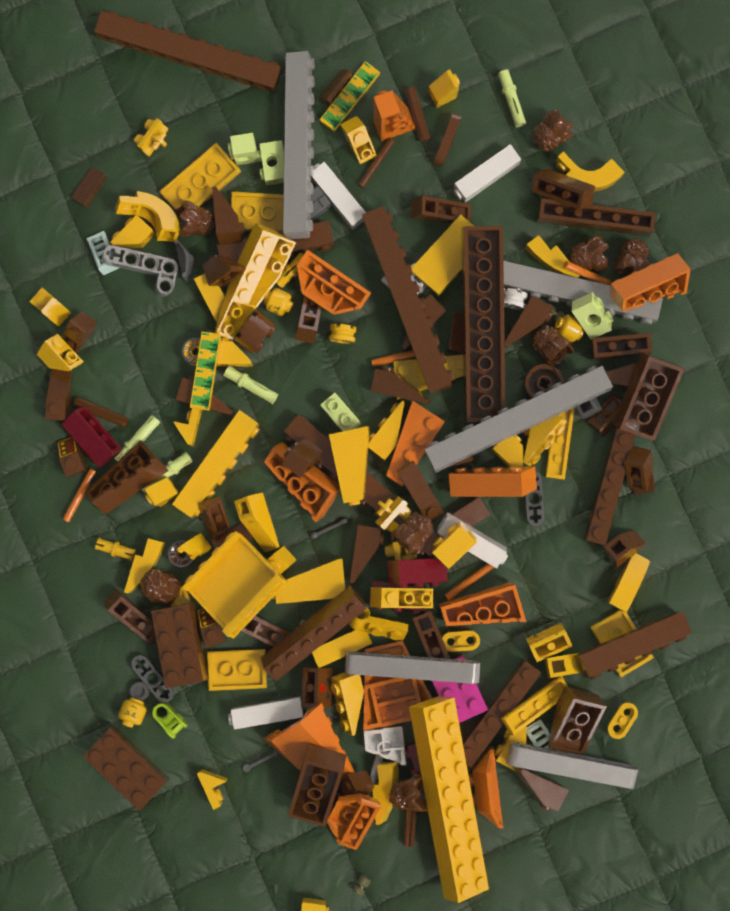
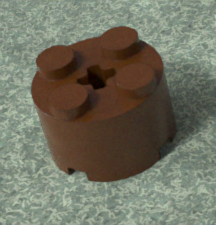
[234,310,277,354]
[523,364,564,400]

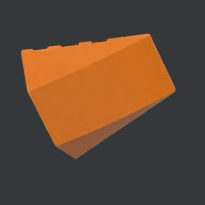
[363,641,432,731]
[263,702,355,781]

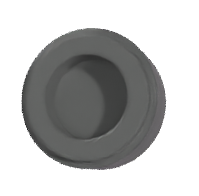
[130,681,150,701]

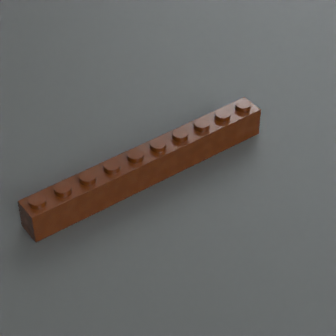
[94,11,282,94]
[362,206,454,395]
[284,414,443,557]

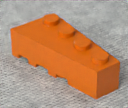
[610,253,691,312]
[386,401,445,487]
[264,442,341,522]
[449,466,537,497]
[439,582,526,626]

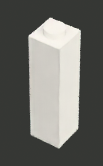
[453,144,521,203]
[311,162,366,230]
[437,512,508,568]
[228,696,304,729]

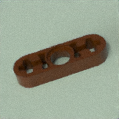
[434,113,462,167]

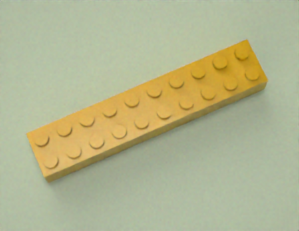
[409,696,489,903]

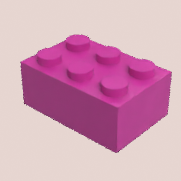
[432,655,488,723]

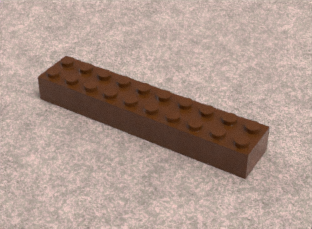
[461,226,505,422]

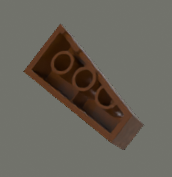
[85,440,169,515]

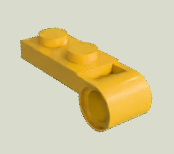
[349,607,408,641]

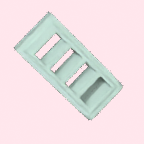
[87,231,119,275]
[526,719,560,751]

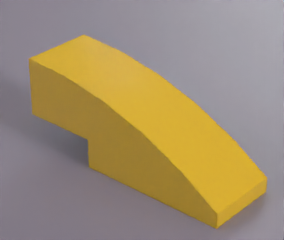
[525,235,580,278]
[194,273,225,322]
[124,538,165,593]
[607,553,650,612]
[312,630,372,668]
[372,761,399,825]

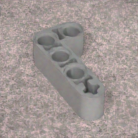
[102,245,178,297]

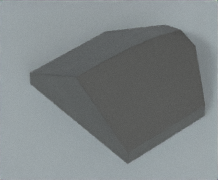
[174,240,196,282]

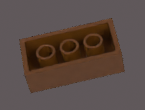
[613,352,684,441]
[151,602,208,688]
[83,725,170,811]
[288,744,347,827]

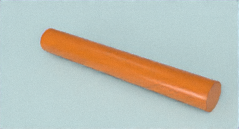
[563,261,611,286]
[371,350,416,367]
[63,468,96,522]
[445,563,494,601]

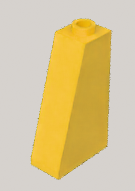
[329,426,369,506]
[272,559,345,604]

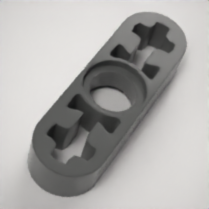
[525,471,544,526]
[131,655,175,703]

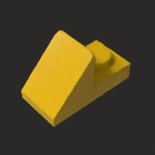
[30,288,72,327]
[174,408,202,447]
[197,769,228,810]

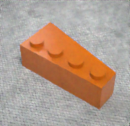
[373,90,416,141]

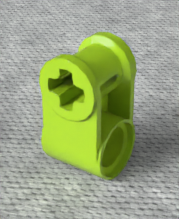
[152,702,188,739]

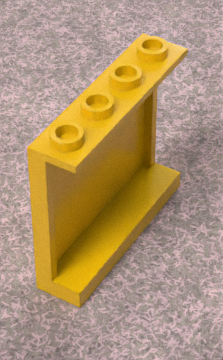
[182,531,288,638]

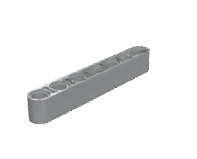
[345,652,480,684]
[506,742,639,789]

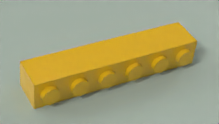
[172,410,260,518]

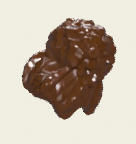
[532,109,573,152]
[175,201,216,237]
[568,235,609,271]
[613,238,650,275]
[531,325,574,368]
[391,512,433,555]
[140,569,181,605]
[389,774,427,812]

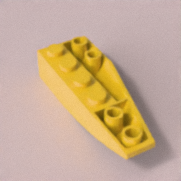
[215,223,296,339]

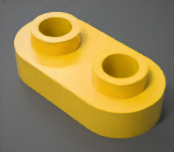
[442,630,480,652]
[607,702,638,739]

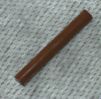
[358,138,395,189]

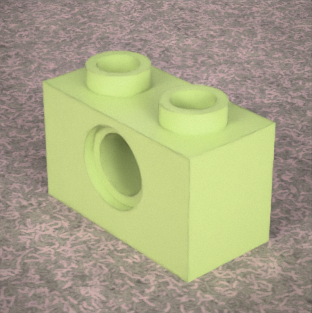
[228,133,259,165]
[257,140,284,186]
[572,292,613,339]
[320,393,360,432]

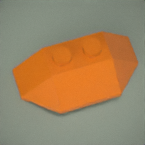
[297,250,371,315]
[469,747,503,829]
[327,793,381,850]

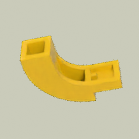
[555,152,625,192]
[115,191,181,242]

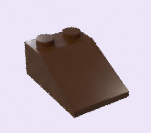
[548,686,607,755]

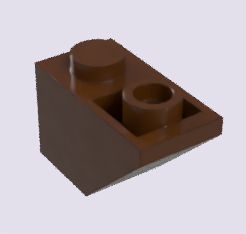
[62,311,97,354]
[604,530,647,568]
[333,771,374,804]

